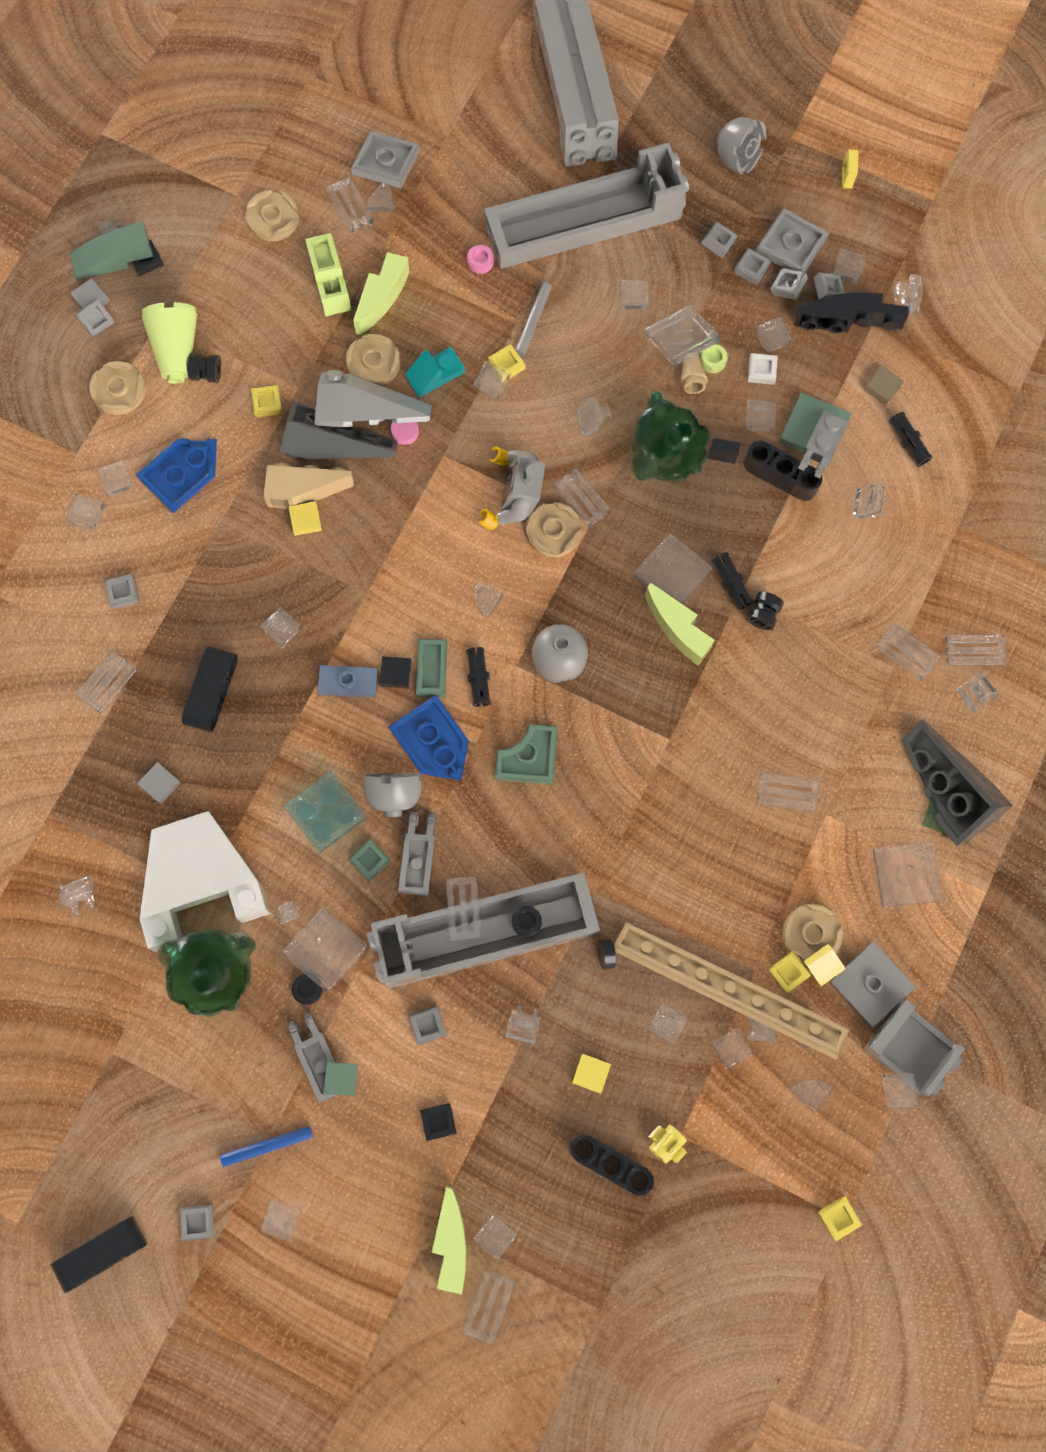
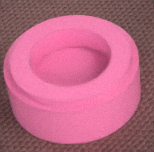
[467,245,494,274]
[391,422,419,445]

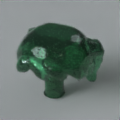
[631,391,710,482]
[157,929,256,1017]

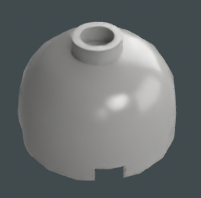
[716,117,766,174]
[531,624,588,683]
[363,772,422,817]

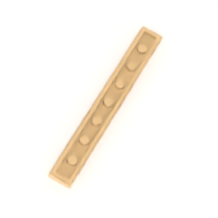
[614,922,850,1059]

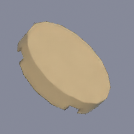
[245,190,299,242]
[346,334,400,386]
[89,361,146,415]
[526,502,581,557]
[782,903,844,963]

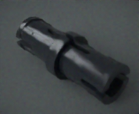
[888,412,933,467]
[712,552,754,610]
[466,647,491,707]

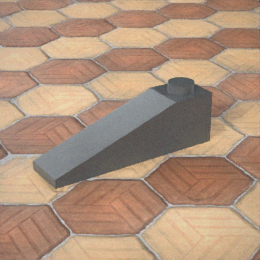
[280,401,398,459]
[902,720,1013,846]

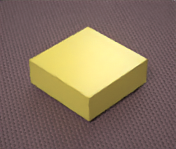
[842,149,858,189]
[488,344,526,382]
[251,385,283,418]
[288,501,322,536]
[803,944,846,986]
[768,950,812,994]
[572,1054,611,1094]
[817,1196,862,1241]

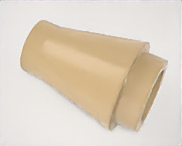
[681,351,708,394]

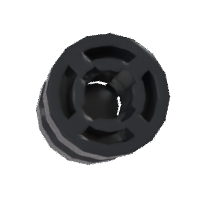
[188,352,221,383]
[747,592,784,630]

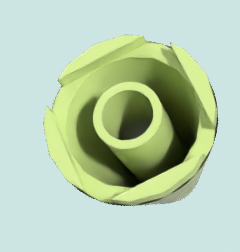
[141,302,197,384]

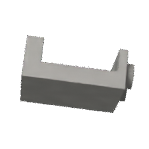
[863,999,965,1097]

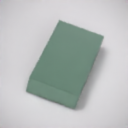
[416,639,447,697]

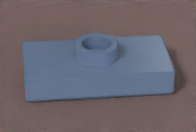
[317,665,378,699]

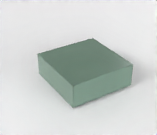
[349,839,391,882]
[324,1062,358,1096]

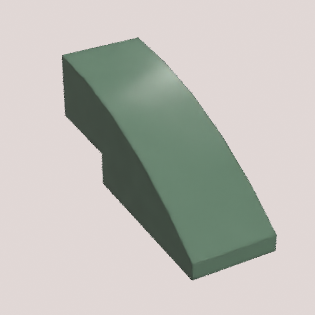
[70,221,153,280]

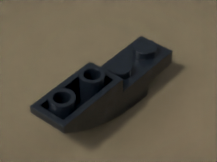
[794,292,909,333]

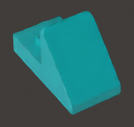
[405,347,465,398]

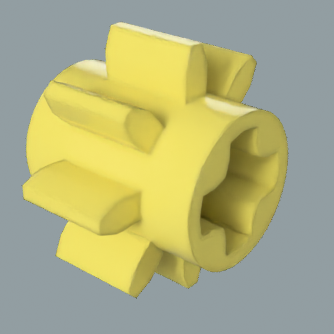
[649,1125,687,1164]

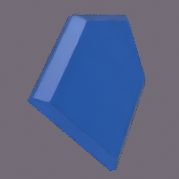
[136,439,217,514]
[388,695,469,781]

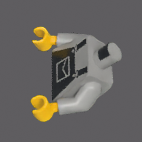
[478,446,545,530]

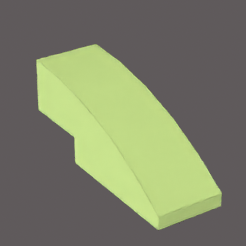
[305,233,352,316]
[353,252,410,335]
[645,583,715,666]
[432,1186,467,1295]

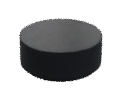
[511,906,542,938]
[597,938,616,970]
[292,974,323,1005]

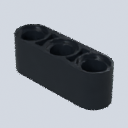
[744,440,823,501]
[182,646,238,732]
[569,1134,654,1196]
[50,1216,148,1294]

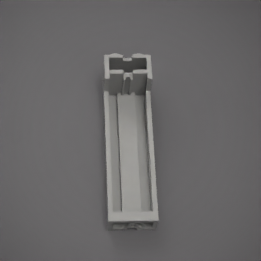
[533,0,619,167]
[484,143,689,269]
[367,872,600,989]

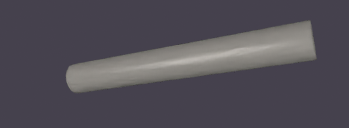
[515,282,552,356]

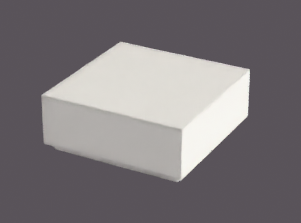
[748,353,778,385]

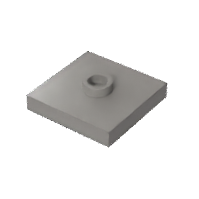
[351,131,420,188]
[756,208,830,272]
[829,942,916,1028]

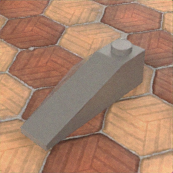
[315,370,432,427]

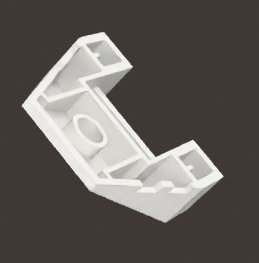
[140,811,271,952]

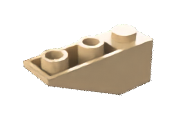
[264,463,354,509]

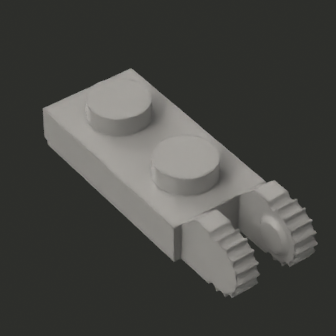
[798,410,849,478]
[398,812,436,896]
[287,1012,336,1103]

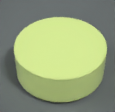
[700,344,728,373]

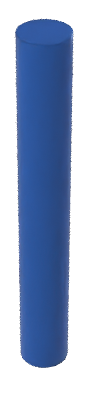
[220,1126,313,1167]

